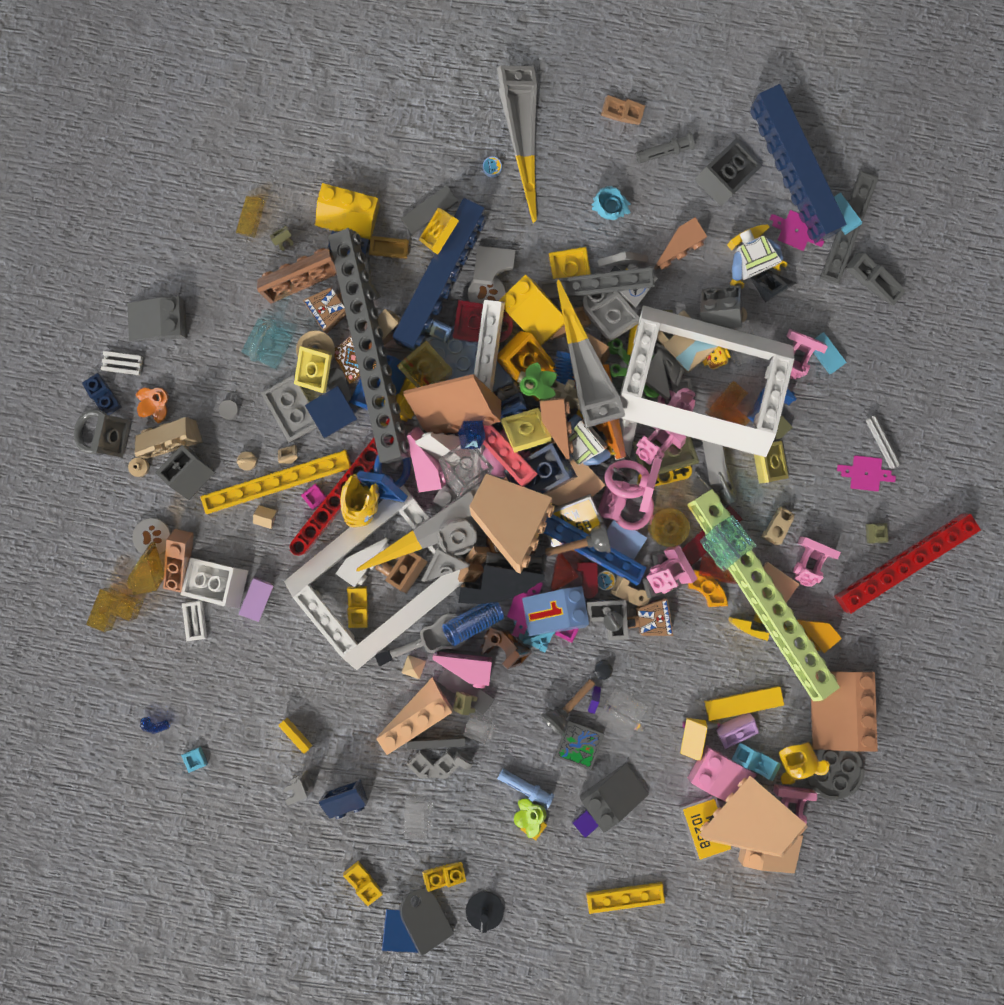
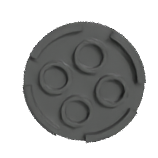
[806,749,864,800]

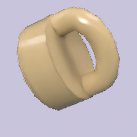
[237,452,257,471]

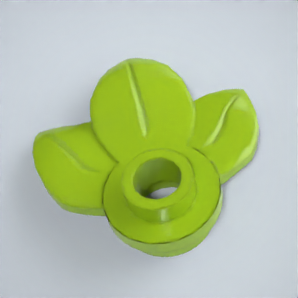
[514,798,546,838]

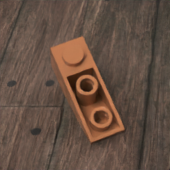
[654,217,707,270]
[540,397,574,459]
[163,529,193,592]

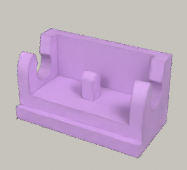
[239,577,273,622]

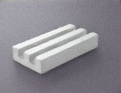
[101,351,143,376]
[182,600,207,641]

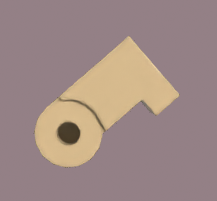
[761,506,795,545]
[610,576,650,607]

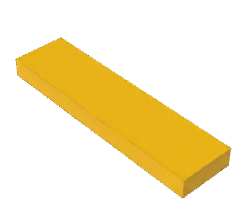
[704,686,784,721]
[586,882,665,914]

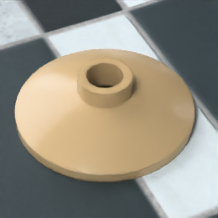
[296,330,335,361]

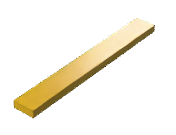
[200,450,351,514]

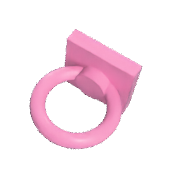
[605,458,662,513]
[598,480,654,530]

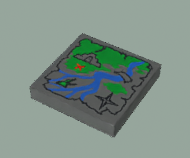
[555,720,605,770]

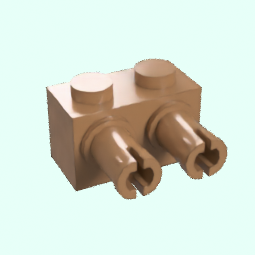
[375,543,427,594]

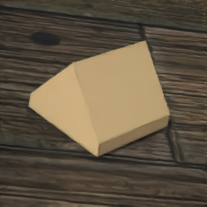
[253,505,277,529]

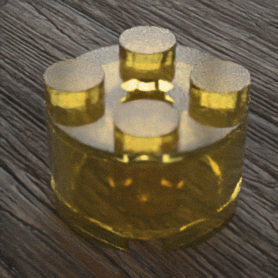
[648,508,690,547]

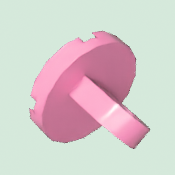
[658,388,696,412]

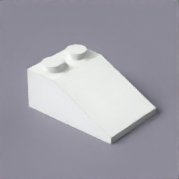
[181,558,248,608]

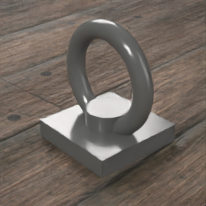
[74,409,131,458]

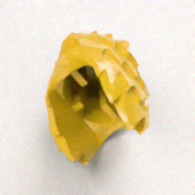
[341,474,379,528]

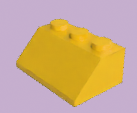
[315,183,380,241]

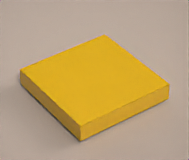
[548,247,591,279]

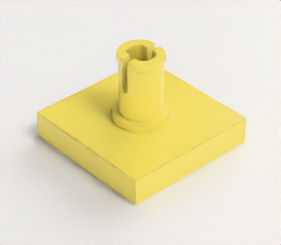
[501,408,552,453]

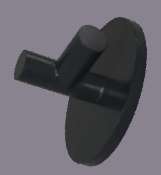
[466,891,504,933]

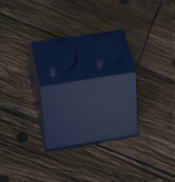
[319,779,368,819]

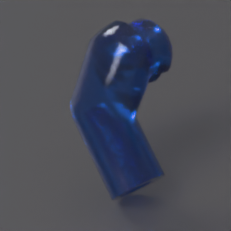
[140,717,170,734]

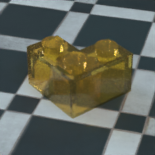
[86,588,144,632]

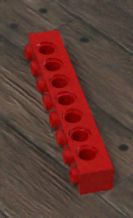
[834,514,981,614]

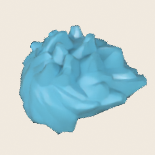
[592,186,631,220]

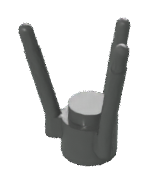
[600,451,636,481]
[695,468,737,505]

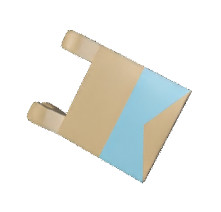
[656,310,718,373]

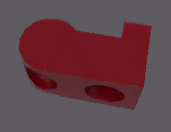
[577,562,598,598]

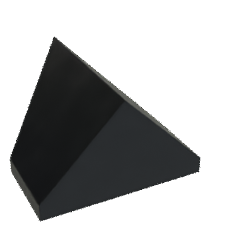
[751,269,797,303]

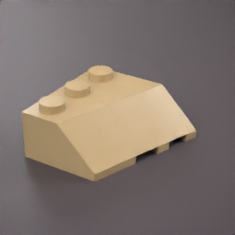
[135,417,202,459]

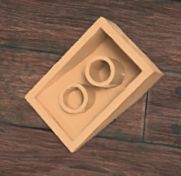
[738,835,803,873]

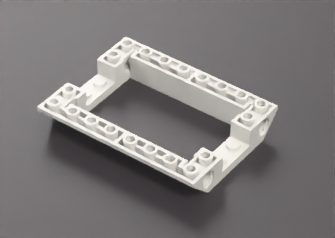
[619,305,794,457]
[284,485,465,670]

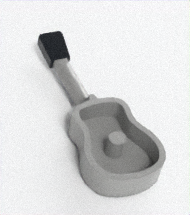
[375,613,467,666]

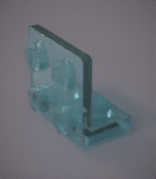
[700,515,756,571]

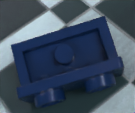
[492,392,529,430]

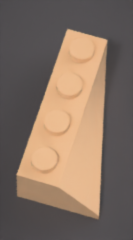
[377,677,453,755]

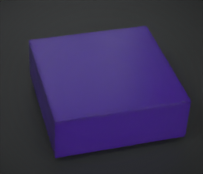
[572,809,598,838]

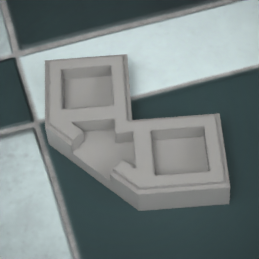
[406,750,459,779]

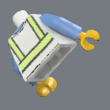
[730,230,788,289]
[568,410,616,466]

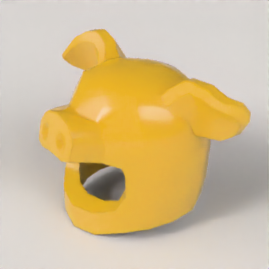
[779,742,830,785]

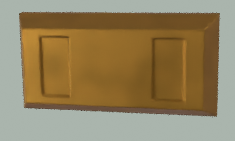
[369,236,409,259]

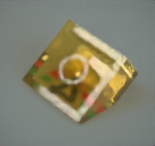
[397,341,452,388]
[127,542,164,595]

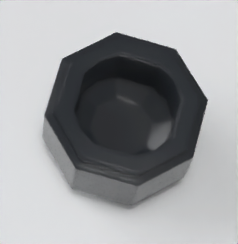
[594,660,613,680]

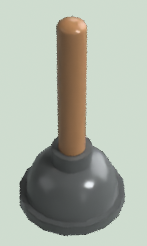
[545,522,611,556]
[540,679,595,737]

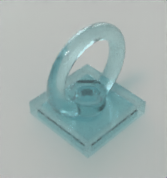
[241,318,294,370]

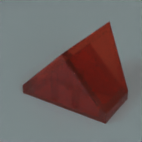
[551,553,579,591]

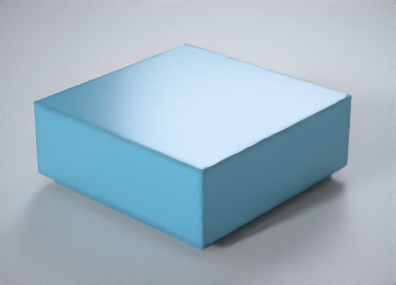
[181,746,208,773]

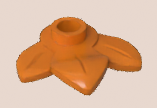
[136,387,169,423]

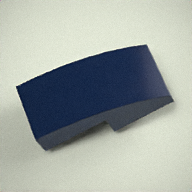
[82,373,122,415]

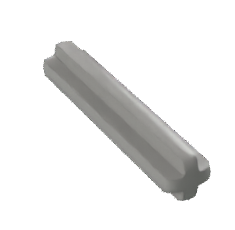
[866,415,901,469]

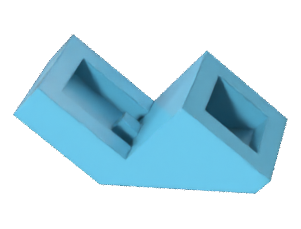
[731,743,781,781]

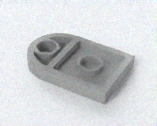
[583,292,640,342]

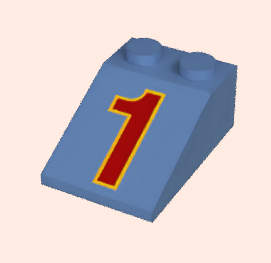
[522,586,589,636]

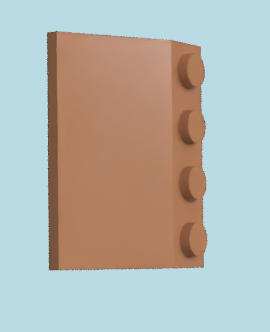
[257,248,337,304]
[404,374,501,434]
[811,671,878,752]

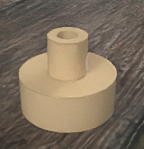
[128,458,150,477]

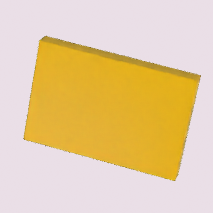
[419,208,459,254]

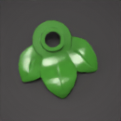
[520,362,557,400]

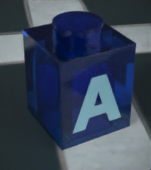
[458,420,486,449]

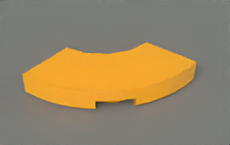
[688,570,728,607]

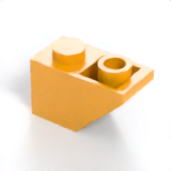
[797,619,842,653]

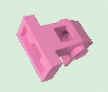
[787,329,828,380]
[635,427,686,465]
[793,537,841,587]
[647,546,698,594]
[773,784,817,824]

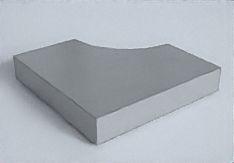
[473,246,516,285]

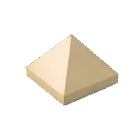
[278,445,298,464]
[402,655,426,679]

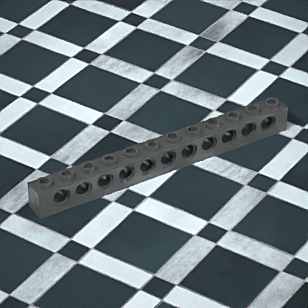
[328,228,409,463]

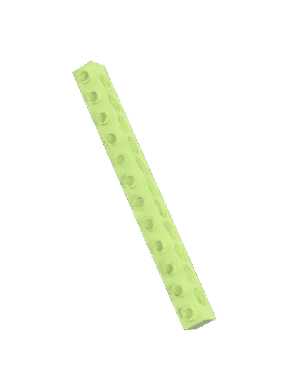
[687,489,840,701]

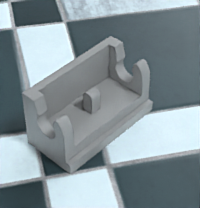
[283,770,314,806]

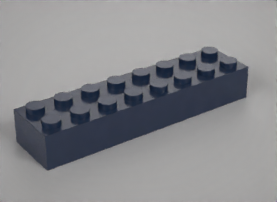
[750,84,847,244]
[393,198,486,353]

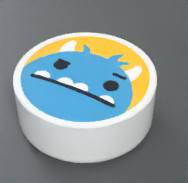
[598,571,616,590]

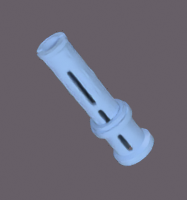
[497,768,555,810]

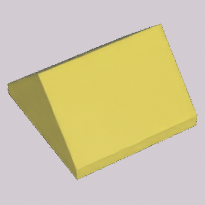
[294,346,332,393]
[754,441,789,484]

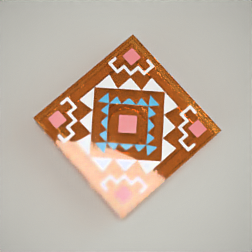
[334,336,376,384]

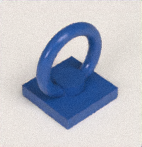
[357,455,411,502]

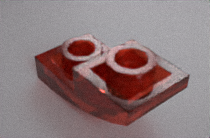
[699,556,738,584]

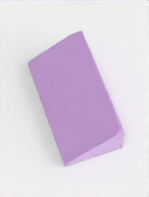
[716,713,759,749]

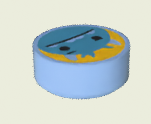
[483,157,502,177]

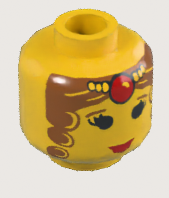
[702,346,731,370]

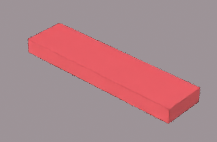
[473,425,537,487]

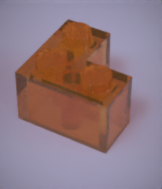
[704,380,751,426]

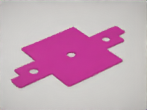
[769,210,824,251]
[837,456,896,492]
[507,582,543,637]

